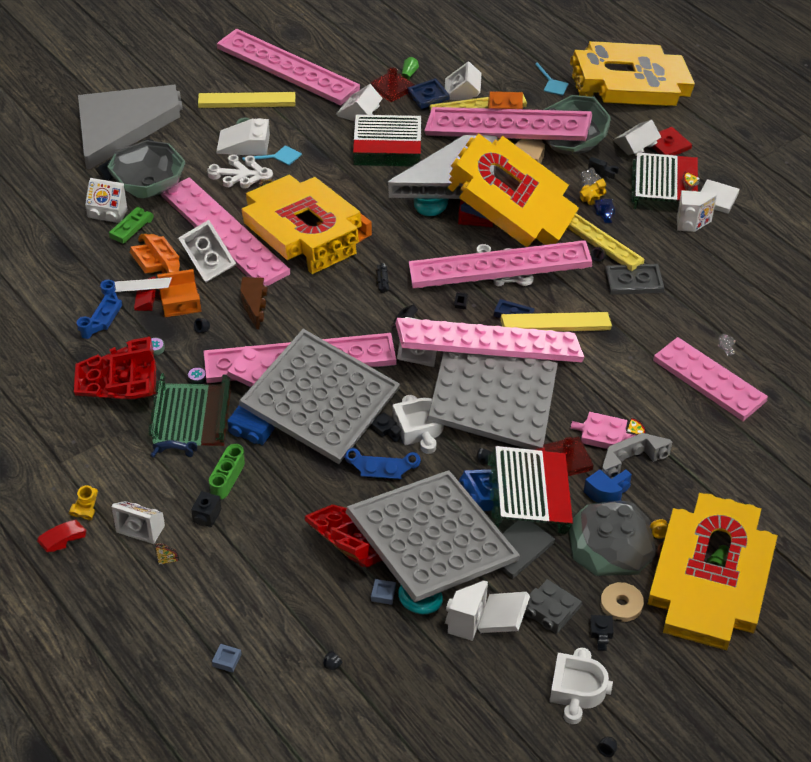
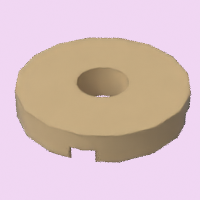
[601,582,644,622]

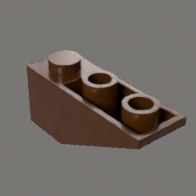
[240,277,268,329]

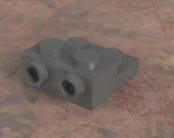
[524,579,582,634]

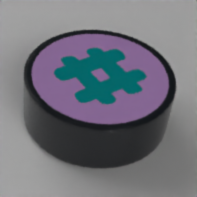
[187,367,206,385]

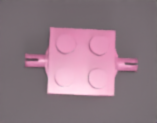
[571,412,636,449]

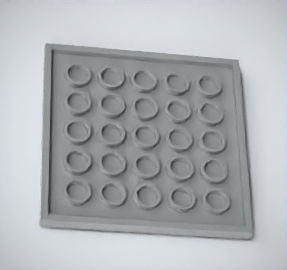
[239,329,400,464]
[427,351,558,450]
[346,470,520,602]

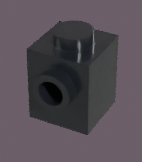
[191,491,222,527]

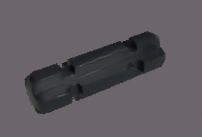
[377,263,389,293]

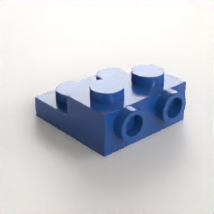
[459,469,514,511]

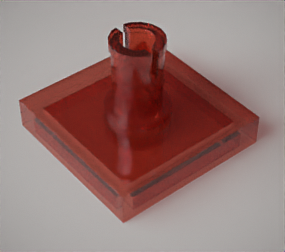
[370,67,415,102]
[543,436,594,476]

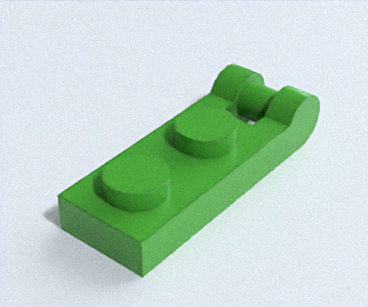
[109,207,154,244]

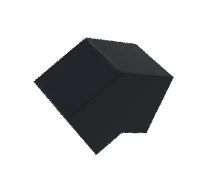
[454,292,468,310]

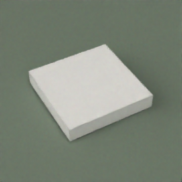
[701,179,740,214]
[478,592,530,633]

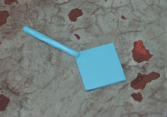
[535,62,569,96]
[242,145,302,165]

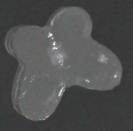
[580,168,601,187]
[718,334,736,356]

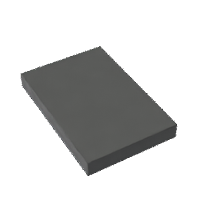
[605,264,665,295]
[499,518,555,579]

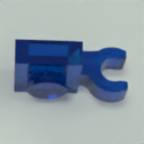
[594,199,615,223]

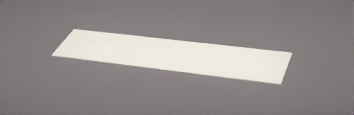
[115,277,172,292]

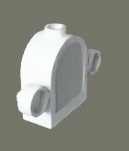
[392,395,444,454]
[550,648,613,724]

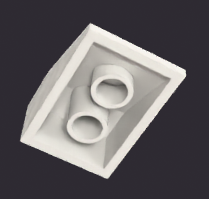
[216,118,270,156]
[179,220,237,283]

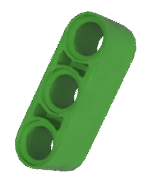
[209,444,245,499]

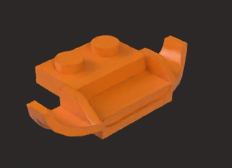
[130,234,180,273]

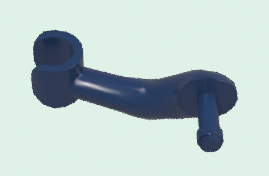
[150,440,197,458]

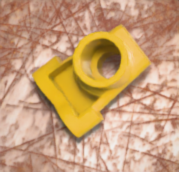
[580,179,607,205]
[69,485,98,520]

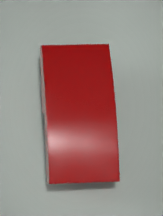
[37,520,86,552]

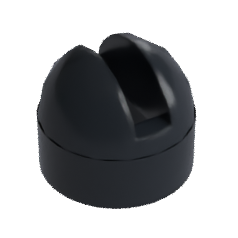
[591,247,606,262]
[194,318,210,333]
[477,448,494,464]
[323,651,343,670]
[597,736,617,757]

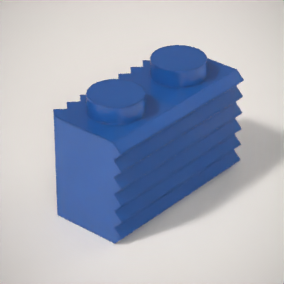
[228,405,275,445]

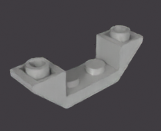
[602,433,672,479]

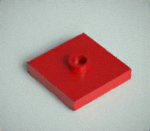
[651,127,692,159]

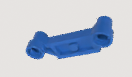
[77,280,122,339]
[345,448,421,479]

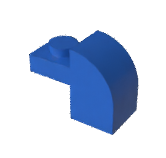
[584,470,632,503]

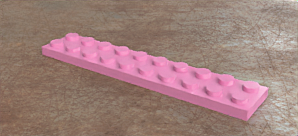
[217,29,360,105]
[425,107,592,141]
[161,177,290,286]
[409,240,592,288]
[395,318,584,362]
[204,333,396,383]

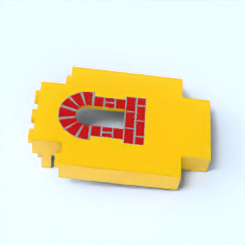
[448,133,579,247]
[241,175,362,274]
[648,493,778,650]

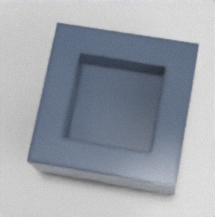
[371,579,396,605]
[212,644,241,672]

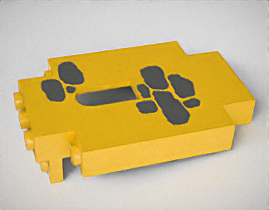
[570,41,695,106]

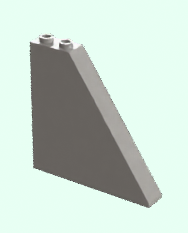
[78,84,183,170]
[388,135,497,199]

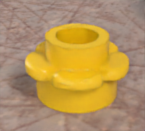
[650,519,669,539]

